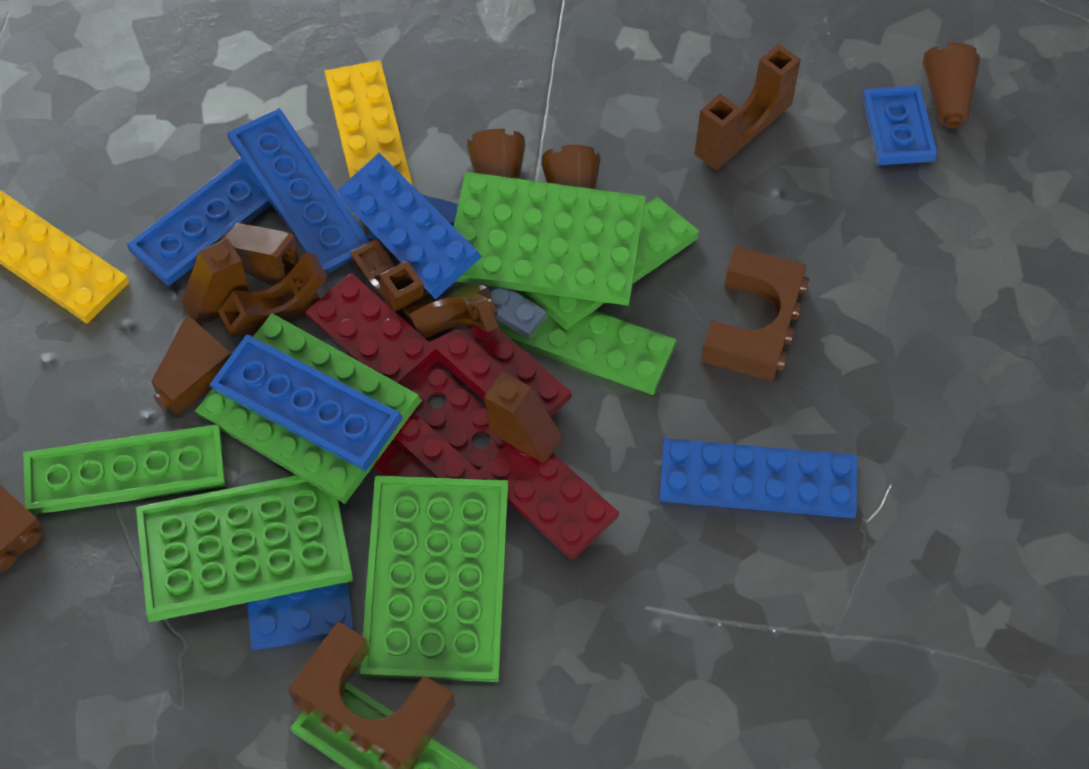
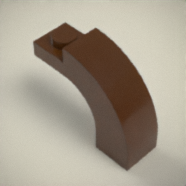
[350,239,424,312]
[218,253,327,335]
[401,285,499,339]

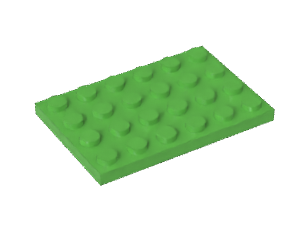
[453,172,646,306]
[195,313,422,504]
[136,475,353,623]
[360,476,508,682]

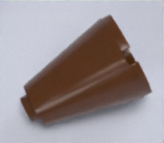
[922,43,980,128]
[466,128,526,179]
[541,145,600,189]

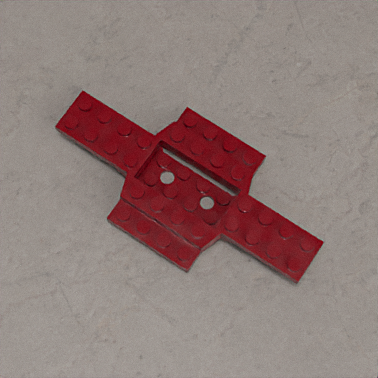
[305,273,619,561]

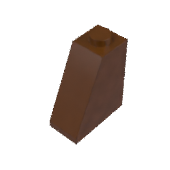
[221,223,299,286]
[182,238,249,326]
[152,316,231,416]
[484,372,563,464]

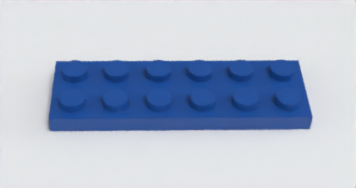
[228,108,370,275]
[336,152,482,299]
[127,158,272,286]
[210,334,403,472]
[659,438,857,518]

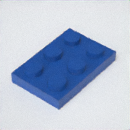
[862,85,937,165]
[247,582,354,650]

